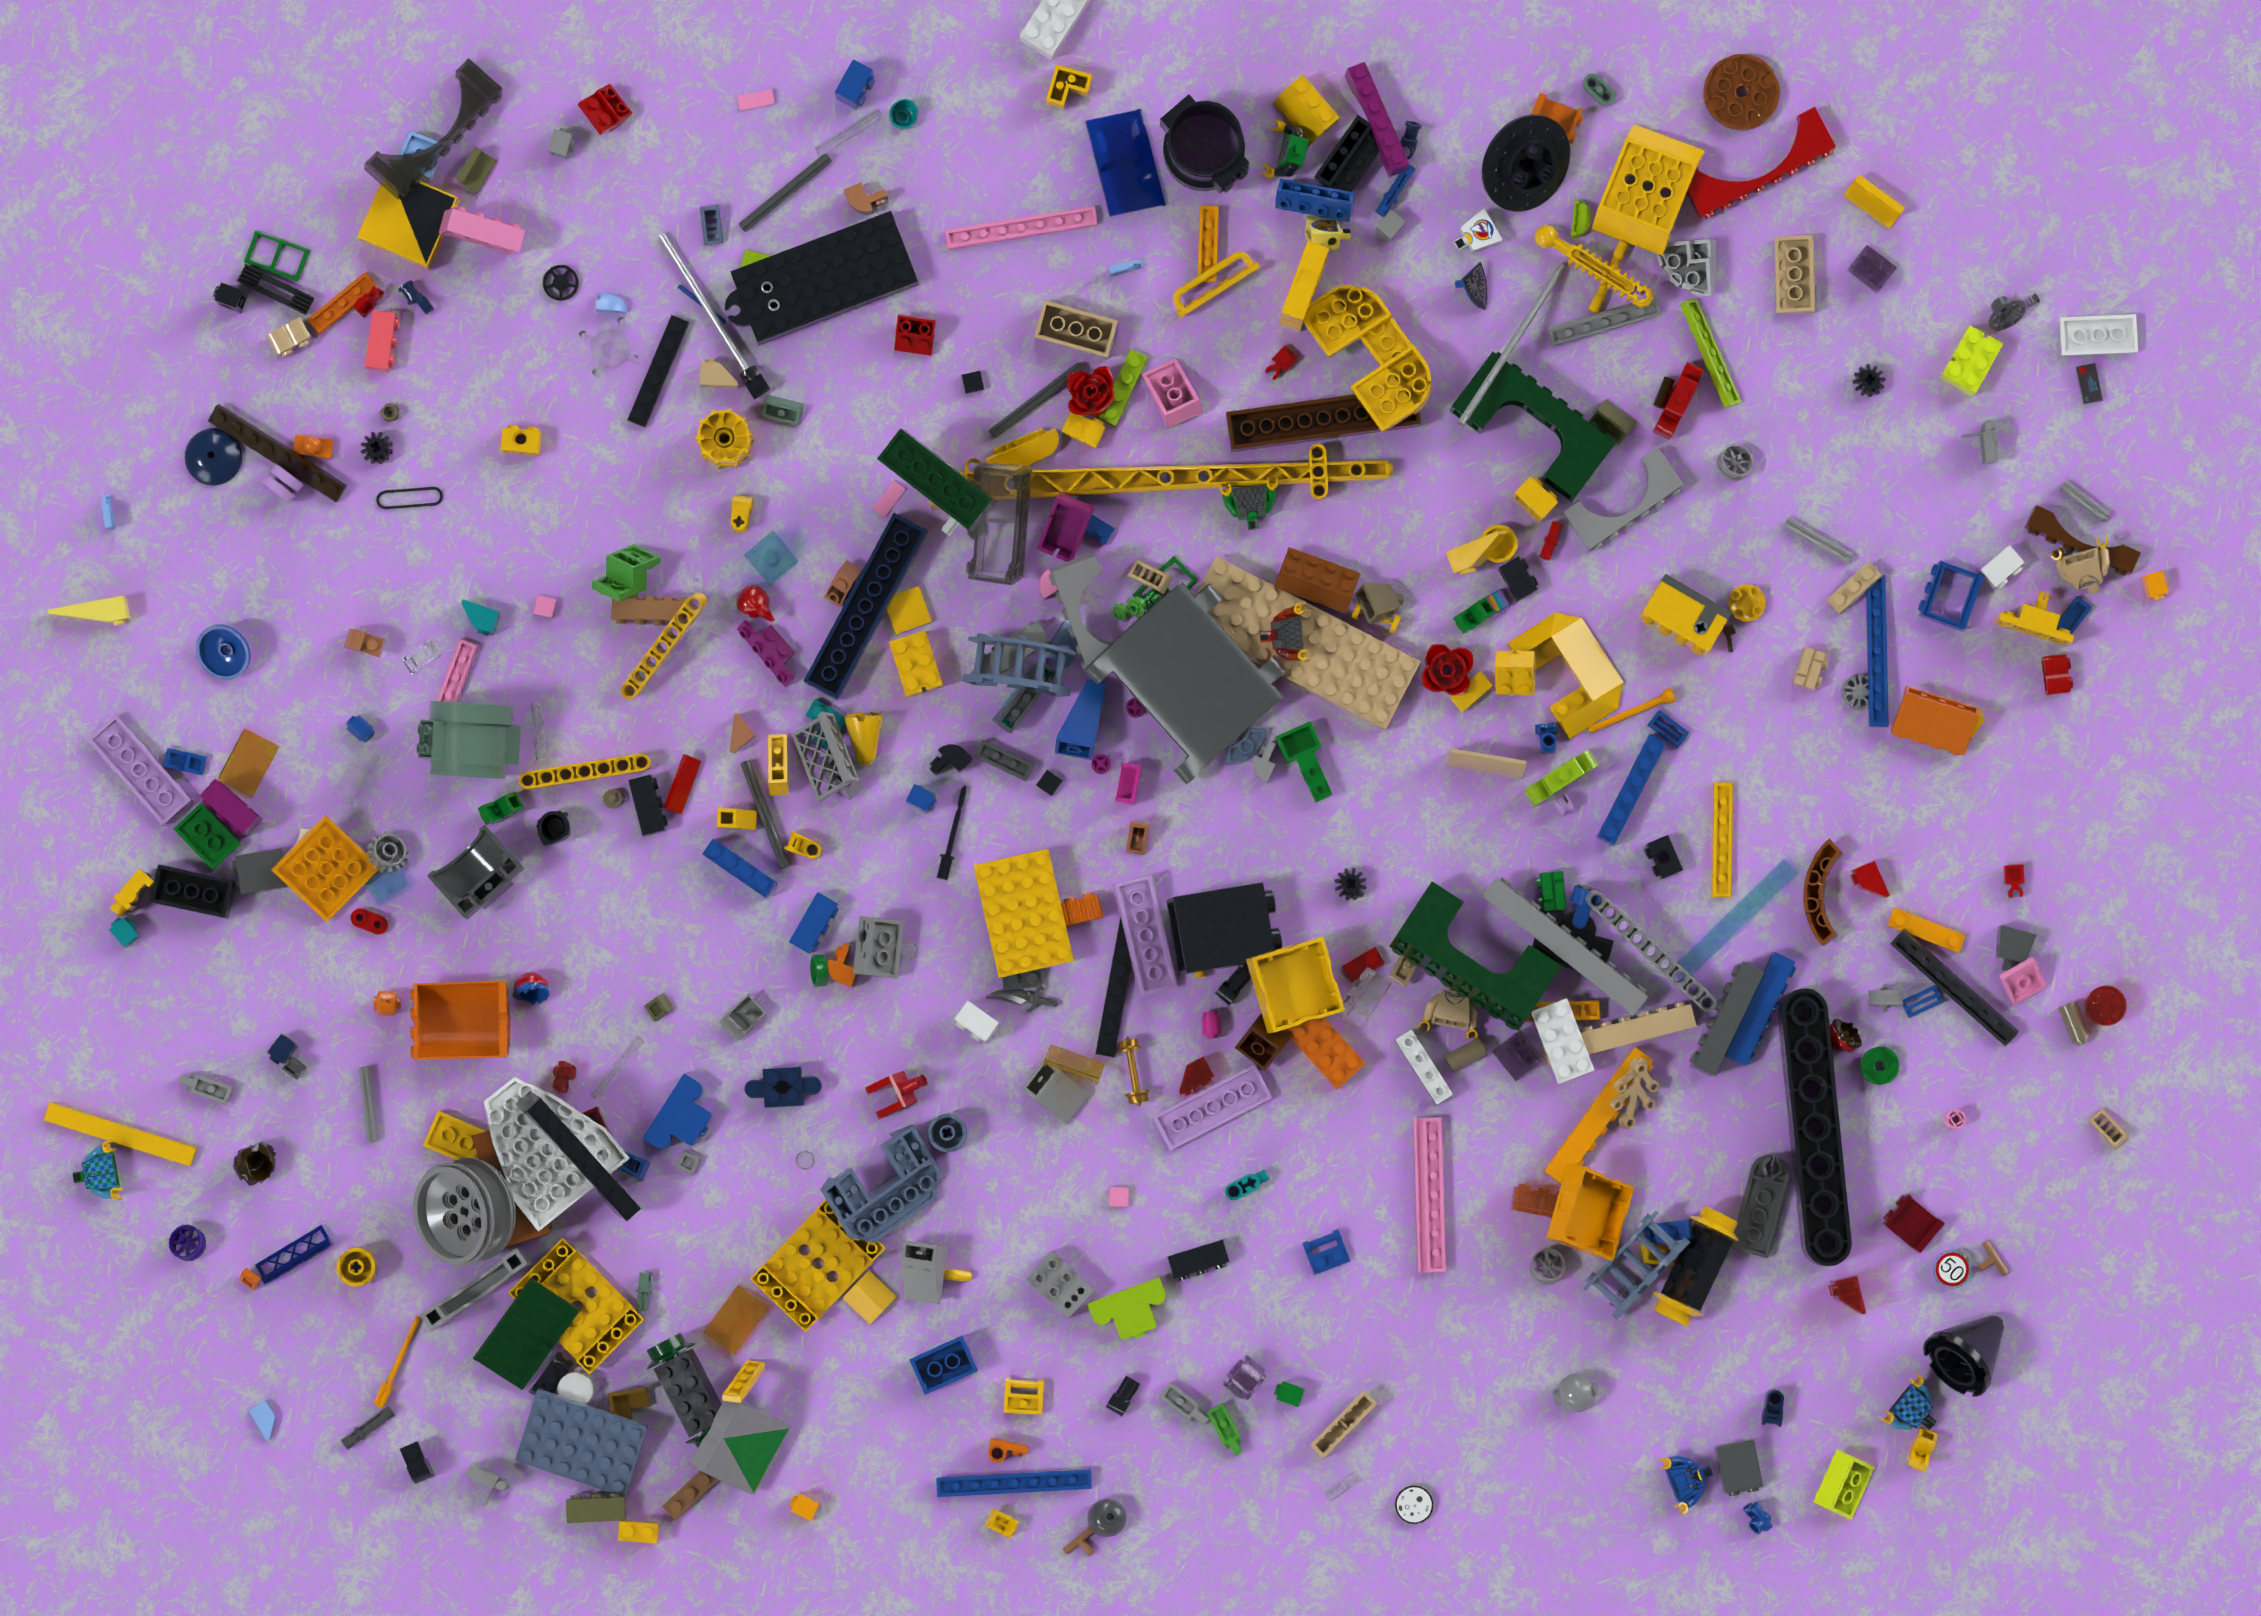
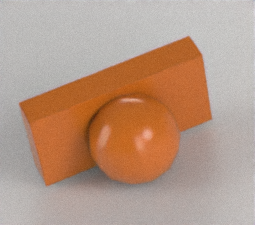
[293,435,334,459]

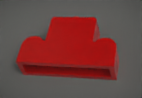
[1652,362,1704,440]

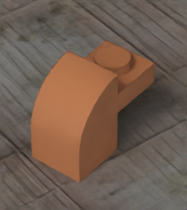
[843,182,888,215]
[344,628,386,658]

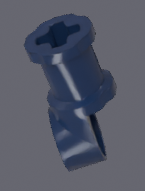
[1400,121,1422,160]
[398,280,434,315]

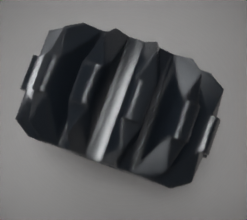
[1852,364,1886,397]
[361,432,393,464]
[1334,868,1367,901]

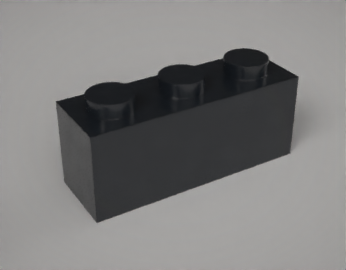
[628,774,668,837]
[1167,1239,1230,1281]

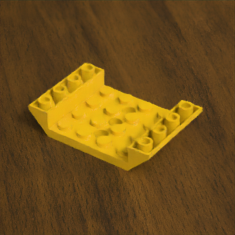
[1592,124,1705,256]
[750,1199,885,1332]
[508,1238,645,1375]

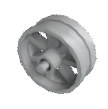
[1716,444,1754,481]
[1868,985,1903,1012]
[1529,1248,1566,1286]

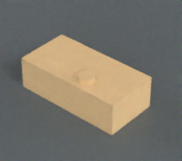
[1034,300,1119,358]

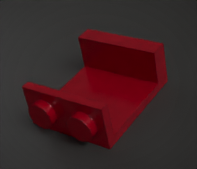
[1882,1194,1945,1253]

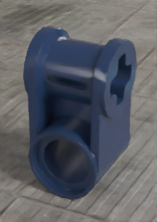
[1761,1389,1784,1427]

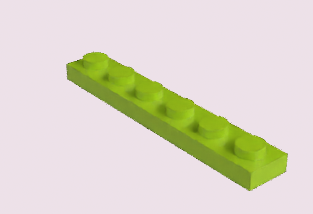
[1680,298,1741,408]

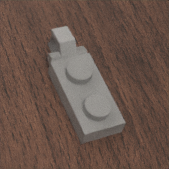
[178,1074,233,1105]
[1159,1382,1209,1425]

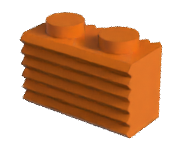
[1061,892,1104,927]

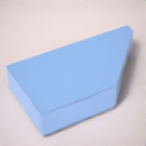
[1109,260,1144,276]
[102,494,116,530]

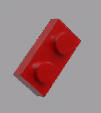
[1342,947,1385,983]

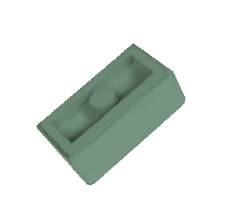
[761,395,804,426]

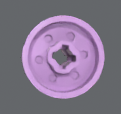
[261,464,303,504]

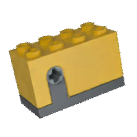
[1639,574,1732,656]

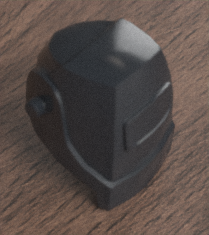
[536,810,571,846]

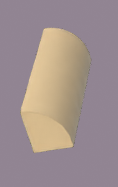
[1310,1390,1378,1459]

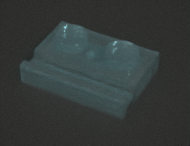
[1046,621,1077,668]
[365,868,412,906]

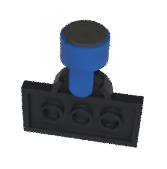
[1532,884,1614,970]

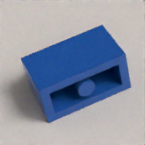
[906,784,937,814]

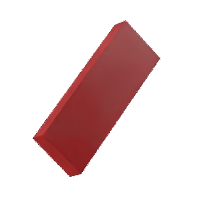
[663,754,701,815]

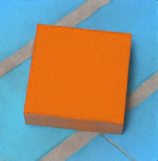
[239,1268,261,1290]

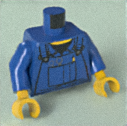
[1658,1455,1713,1516]

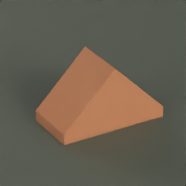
[730,713,756,753]
[1126,821,1150,855]

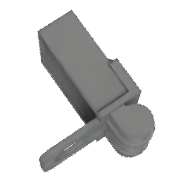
[1961,420,1998,464]
[719,994,767,1041]
[466,1463,510,1506]

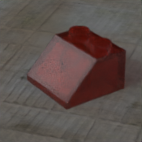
[1828,1275,1866,1314]

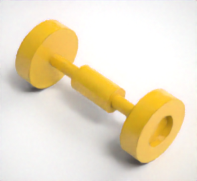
[1351,601,1401,634]

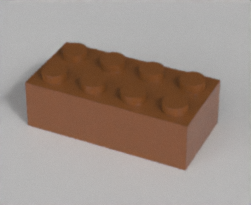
[1274,547,1361,613]

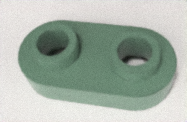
[1582,73,1616,107]

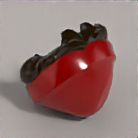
[1830,1019,1862,1052]

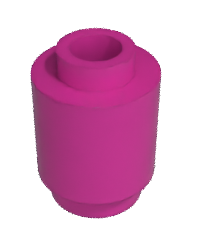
[1201,1011,1222,1039]

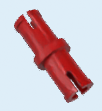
[1539,521,1563,561]

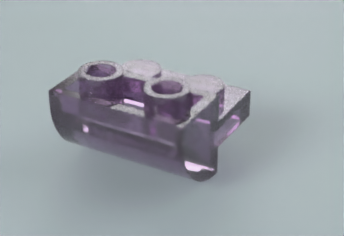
[1847,245,1897,293]
[1492,1029,1544,1081]

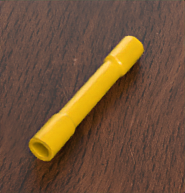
[1588,240,1629,313]

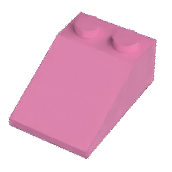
[1142,358,1203,428]

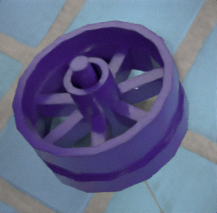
[169,1224,206,1262]

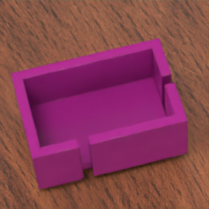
[1036,492,1095,562]
[200,779,263,836]

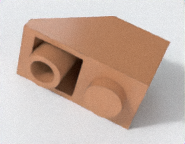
[824,560,862,607]

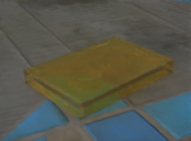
[704,1285,769,1355]

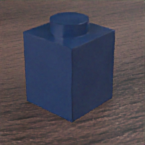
[267,1034,298,1065]

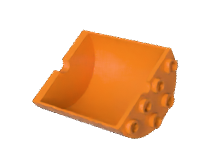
[410,981,510,1060]

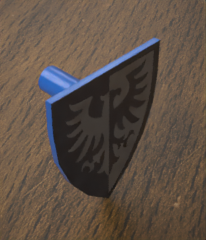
[1455,262,1487,310]

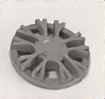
[1841,674,1868,710]

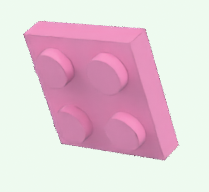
[1999,957,2047,1006]

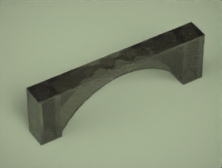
[364,58,503,200]

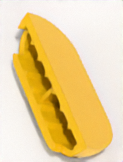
[986,428,1059,471]

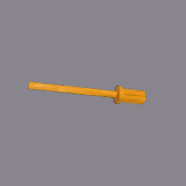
[373,1316,421,1408]

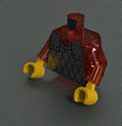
[1259,602,1311,662]

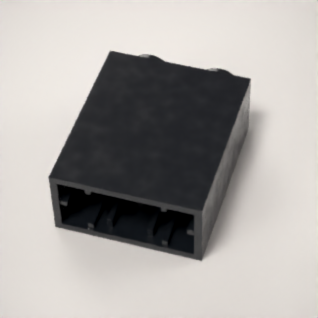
[1166,882,1282,976]

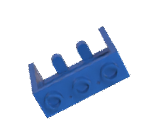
[1918,560,1984,631]

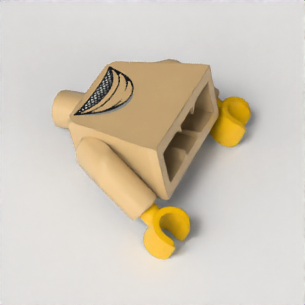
[2051,536,2110,594]
[1419,987,1478,1039]

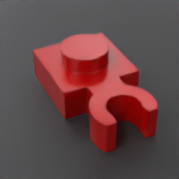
[352,285,385,318]
[1265,345,1298,380]
[2003,864,2025,898]

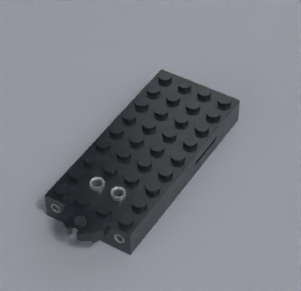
[725,211,919,346]

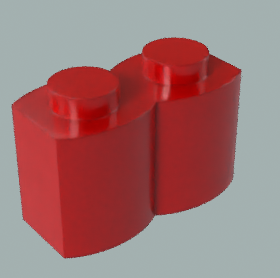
[2041,654,2073,695]

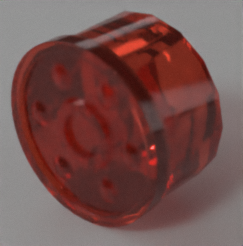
[2084,985,2127,1026]

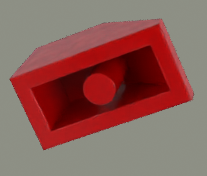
[1850,860,1890,898]

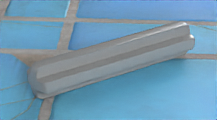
[2060,481,2110,522]

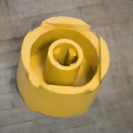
[336,1248,378,1287]

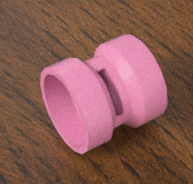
[1944,1110,1966,1129]

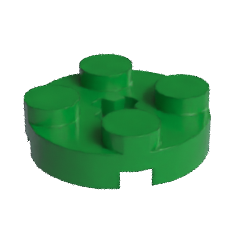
[1860,1047,1899,1085]

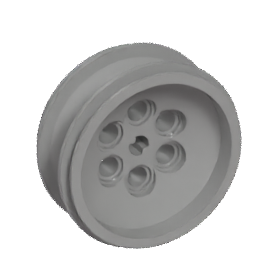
[413,1157,516,1266]

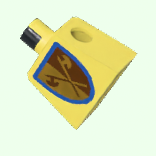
[1304,216,1351,250]

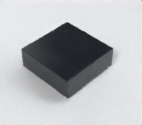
[962,371,984,394]
[1036,770,1063,797]

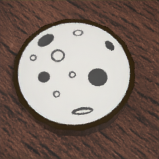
[1395,1485,1433,1524]

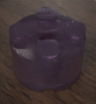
[1223,1355,1266,1400]

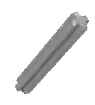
[1784,518,1853,563]
[359,1066,378,1142]

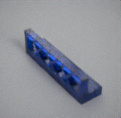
[255,1225,334,1285]

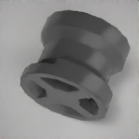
[282,1056,307,1080]

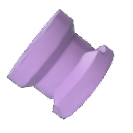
[1552,793,1575,817]

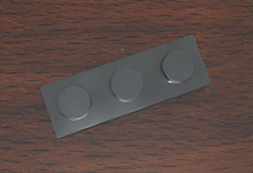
[974,739,1034,782]

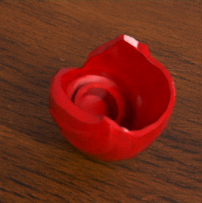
[736,585,775,622]

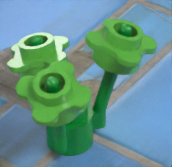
[1113,589,1161,622]

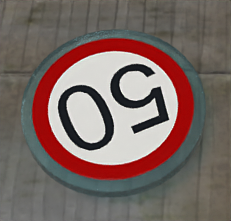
[1933,1250,1972,1289]

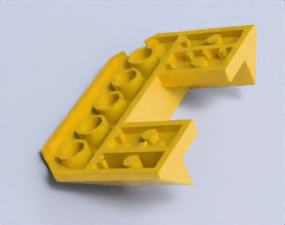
[1507,612,1623,740]

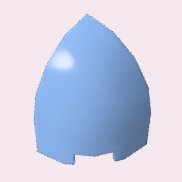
[595,293,627,314]

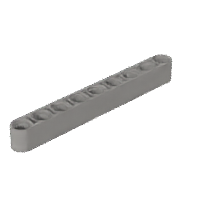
[1586,890,1717,1012]

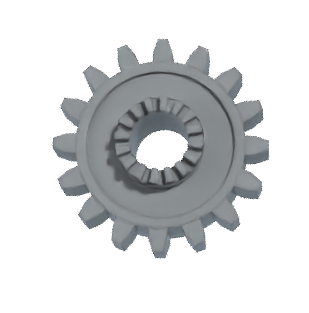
[366,831,409,874]

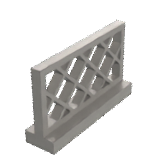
[792,712,859,802]

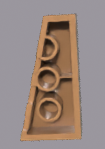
[611,596,688,626]

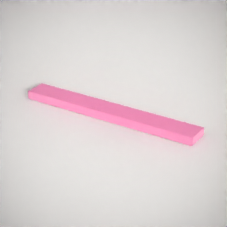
[945,206,1098,250]

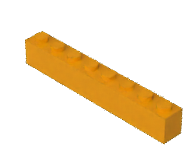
[1543,1047,1654,1184]

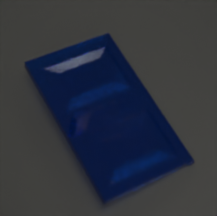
[1085,109,1166,217]

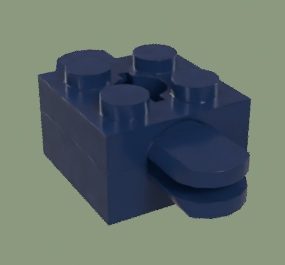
[744,1067,822,1108]

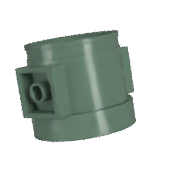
[416,701,521,779]

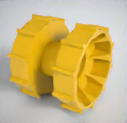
[695,408,755,470]

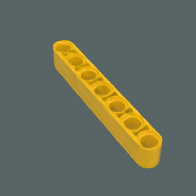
[621,592,707,700]
[519,754,651,790]

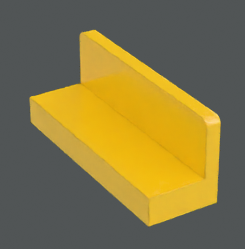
[1844,175,1905,229]

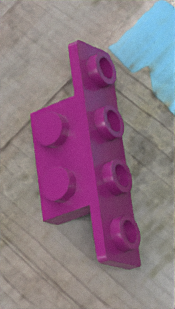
[737,620,796,687]

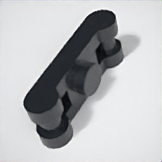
[529,1352,574,1395]

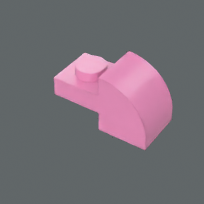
[1039,569,1058,600]

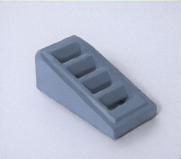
[700,204,723,245]

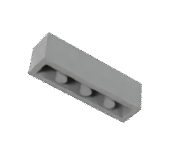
[974,621,1051,675]

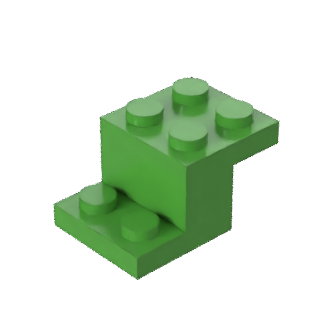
[592,544,661,601]

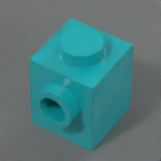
[109,917,141,948]

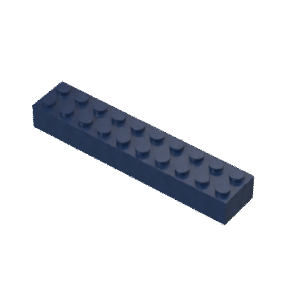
[803,513,928,701]

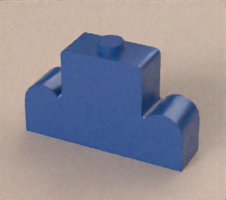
[642,1073,713,1149]

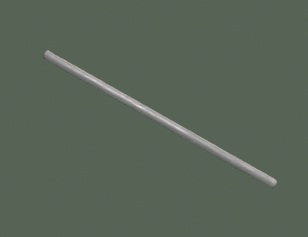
[1457,263,1566,427]

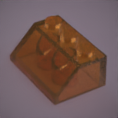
[1510,1184,1559,1218]

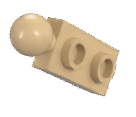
[1389,955,1417,986]

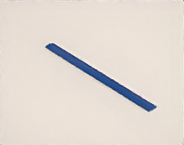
[677,284,727,324]

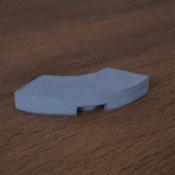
[1226,728,1267,765]

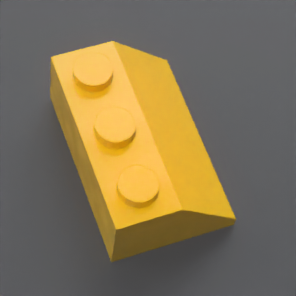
[1273,74,1340,145]

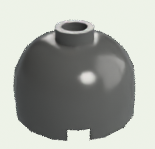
[1087,1498,1126,1538]

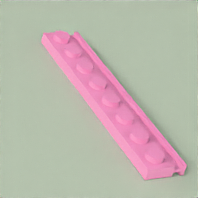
[1413,1117,1446,1273]

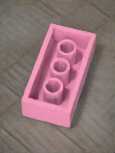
[439,206,525,255]

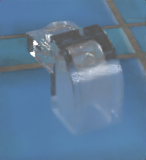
[402,636,444,676]

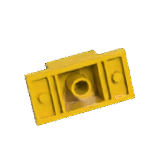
[1993,591,2075,646]

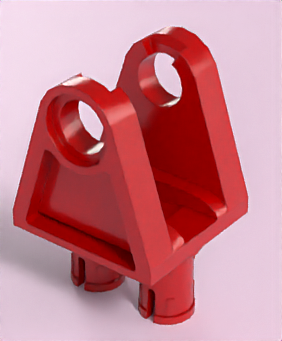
[865,1071,928,1120]

